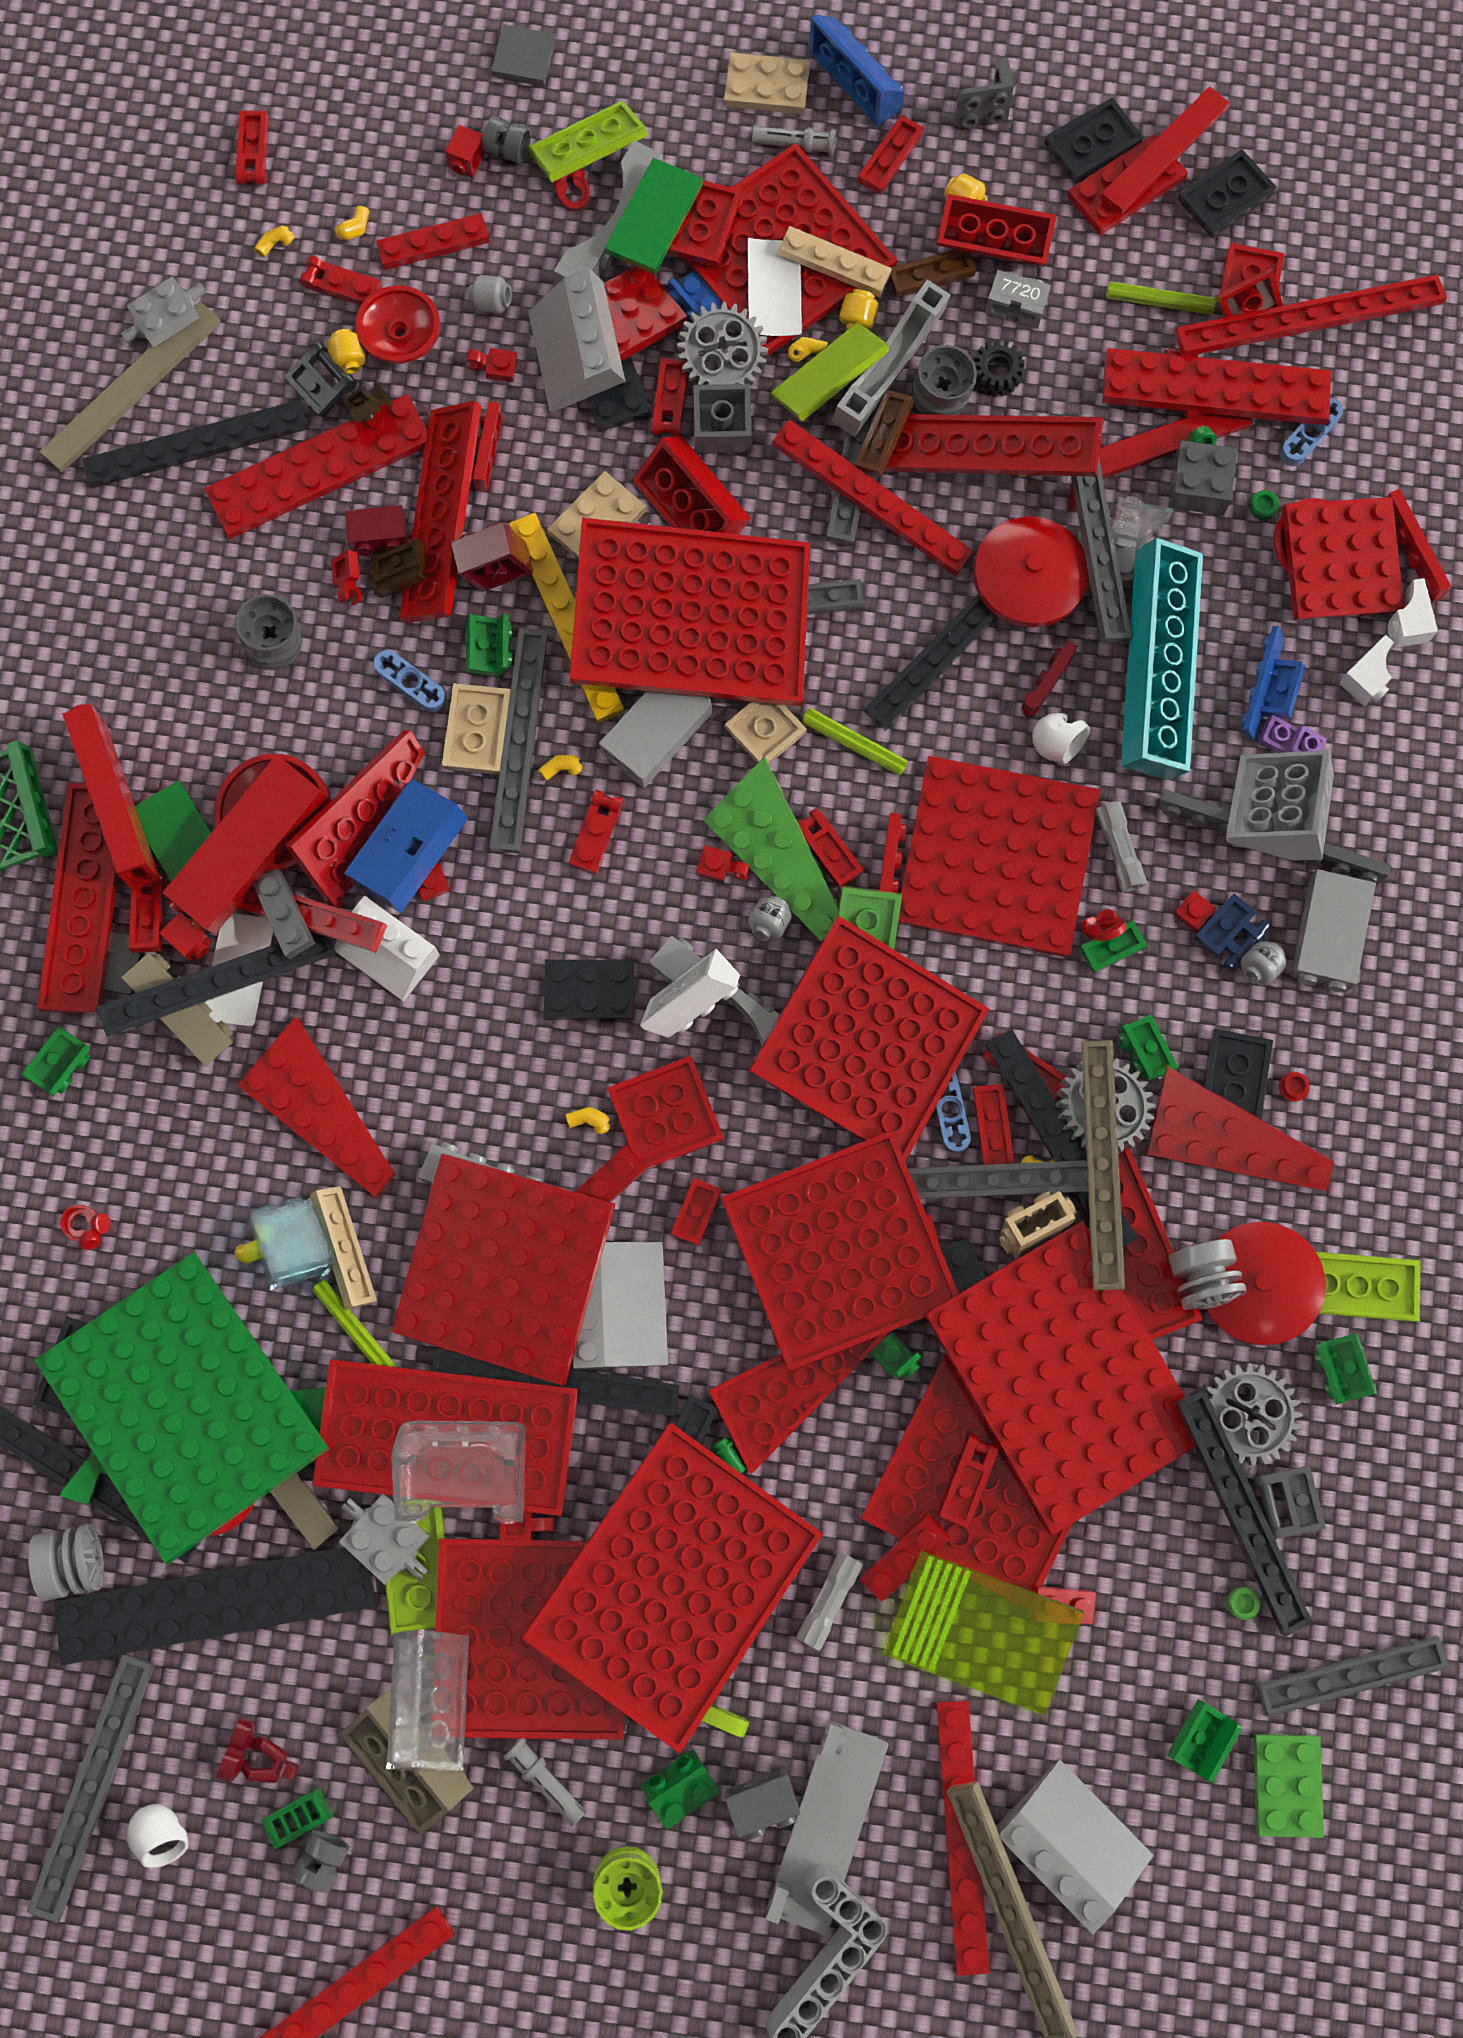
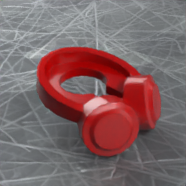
[552,169,589,211]
[1081,909,1126,941]
[60,1204,111,1250]

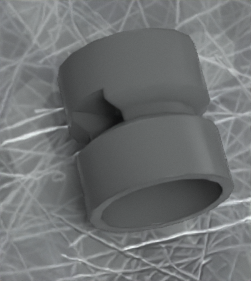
[482,115,531,164]
[291,1830,350,1893]

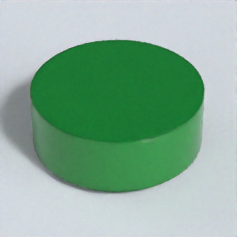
[1187,426,1217,445]
[1249,490,1279,521]

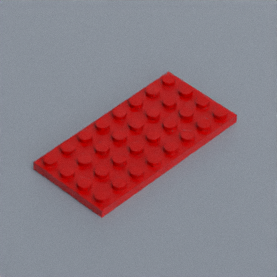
[312,1359,578,1516]

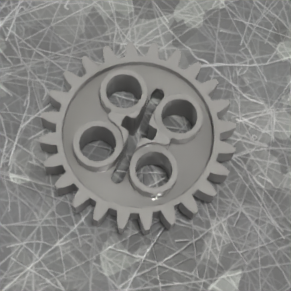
[677,302,768,385]
[1056,1058,1155,1154]
[1204,1363,1302,1466]

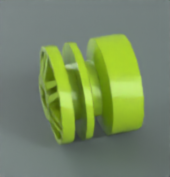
[593,1846,663,1931]

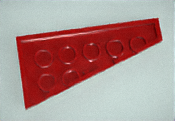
[285,730,425,909]
[238,1017,396,1198]
[1146,1065,1334,1191]
[709,1332,888,1475]

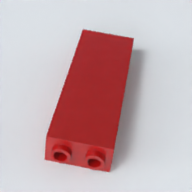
[62,703,161,891]
[162,755,329,934]

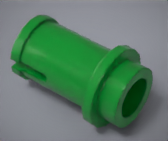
[711,1437,747,1473]

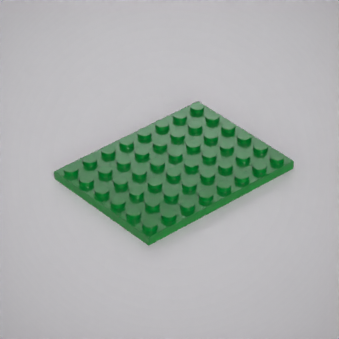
[34,1252,330,1565]

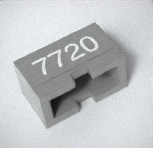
[985,270,1051,329]

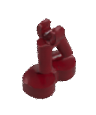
[216,1717,299,1783]

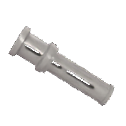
[752,125,836,156]
[503,1738,586,1826]

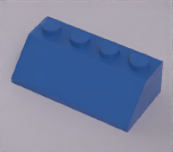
[809,14,904,127]

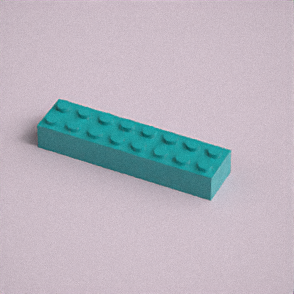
[1121,538,1203,780]

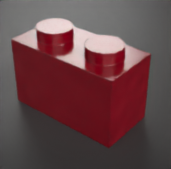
[345,505,408,556]

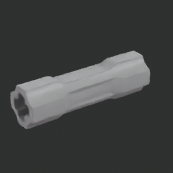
[1096,801,1147,892]
[796,1551,863,1651]

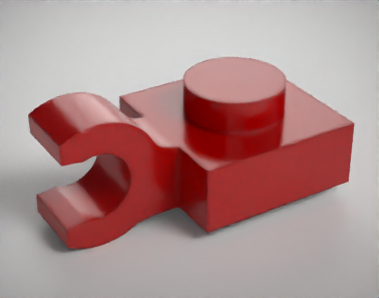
[467,348,518,382]
[331,550,362,606]
[696,845,750,883]
[500,1509,556,1540]

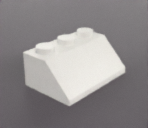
[334,896,440,1002]
[640,949,740,1038]

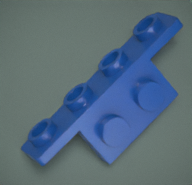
[1241,626,1305,741]

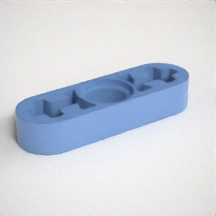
[1280,398,1343,466]
[374,650,446,713]
[935,1073,971,1153]

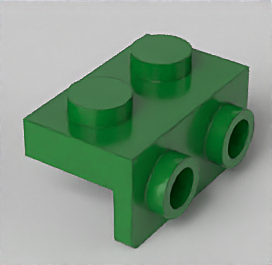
[466,613,512,677]
[1117,1014,1179,1082]
[21,1025,91,1097]
[1314,1333,1377,1405]
[1167,1699,1242,1783]
[641,1749,721,1830]

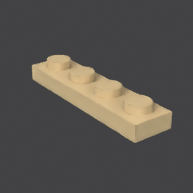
[778,226,892,297]
[310,1186,377,1310]

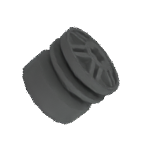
[910,345,977,415]
[235,594,303,670]

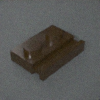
[340,382,392,422]
[372,539,426,598]

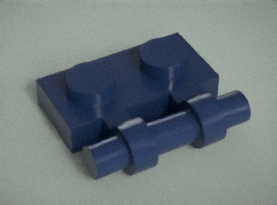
[1194,893,1271,971]

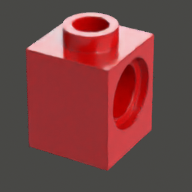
[445,125,486,177]
[159,912,212,963]

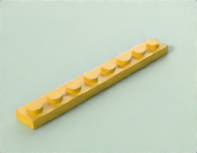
[509,513,624,723]

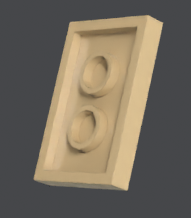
[724,52,810,114]
[547,471,647,560]
[442,683,511,775]

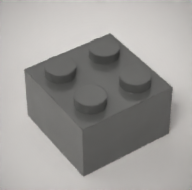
[693,384,751,453]
[1168,441,1238,516]
[725,1767,801,1840]

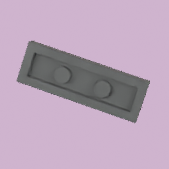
[253,869,315,959]

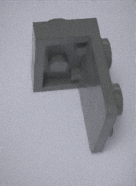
[954,57,1016,128]

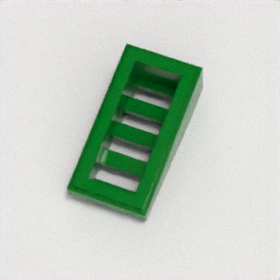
[261,1787,334,1850]

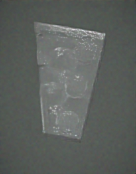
[1111,497,1174,549]

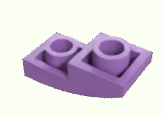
[1257,715,1327,753]

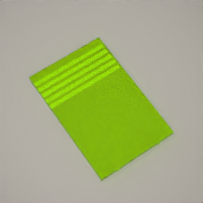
[882,1550,1084,1716]

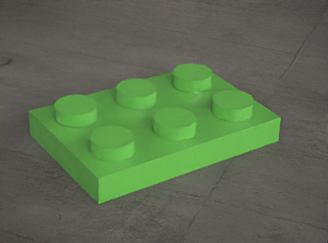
[838,886,902,949]
[1253,1734,1324,1838]

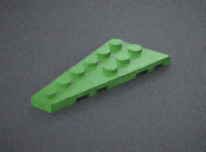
[703,757,839,942]

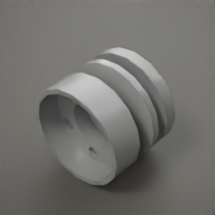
[1168,1239,1247,1310]
[28,1524,104,1601]

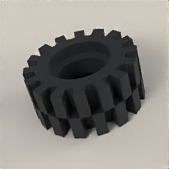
[974,340,1025,397]

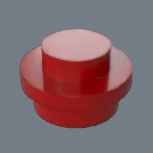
[1279,1072,1310,1102]

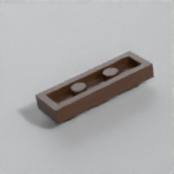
[889,249,976,298]
[854,390,914,477]

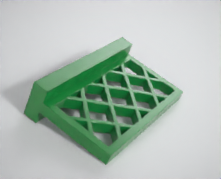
[0,740,58,871]

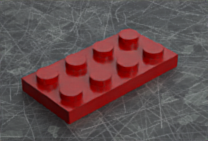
[1067,133,1188,236]

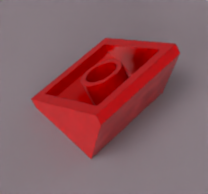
[1214,267,1283,318]

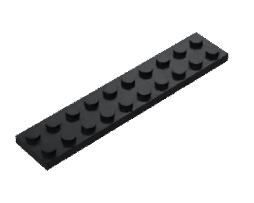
[54,1547,377,1666]

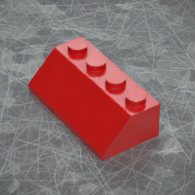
[936,194,1057,267]
[632,436,751,534]

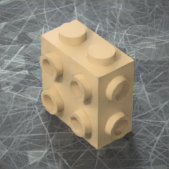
[999,1191,1076,1259]

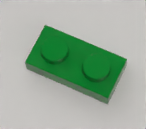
[1079,920,1147,974]

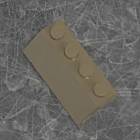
[340,1687,474,1835]

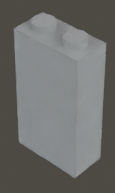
[599,691,712,788]
[1290,869,1376,992]

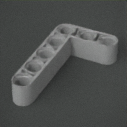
[765,1864,887,2038]

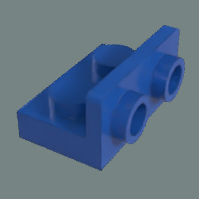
[668,270,728,324]

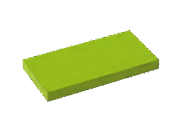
[528,101,648,183]
[771,322,890,421]
[1316,1252,1421,1322]
[386,1499,445,1635]

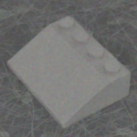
[528,267,626,413]
[1226,750,1334,861]
[573,1242,668,1370]
[996,1759,1154,1934]

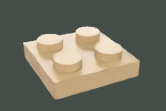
[725,702,807,764]

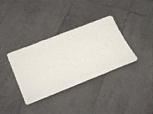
[748,238,802,336]
[205,913,273,1026]

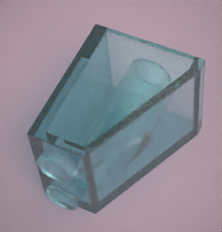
[249,1197,334,1291]

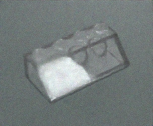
[387,1629,469,1771]

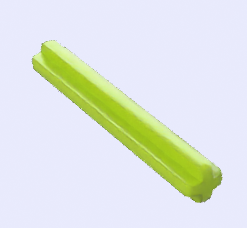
[1106,281,1216,315]
[803,708,908,775]
[312,1280,397,1367]

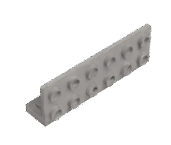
[765,1720,888,1935]

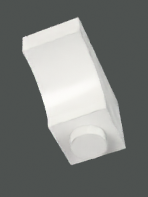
[1387,578,1438,648]
[1339,635,1394,707]

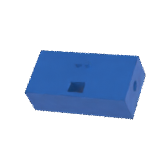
[344,779,468,913]

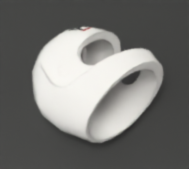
[1032,713,1090,764]
[126,1804,189,1868]

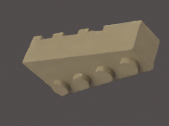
[121,953,233,1067]

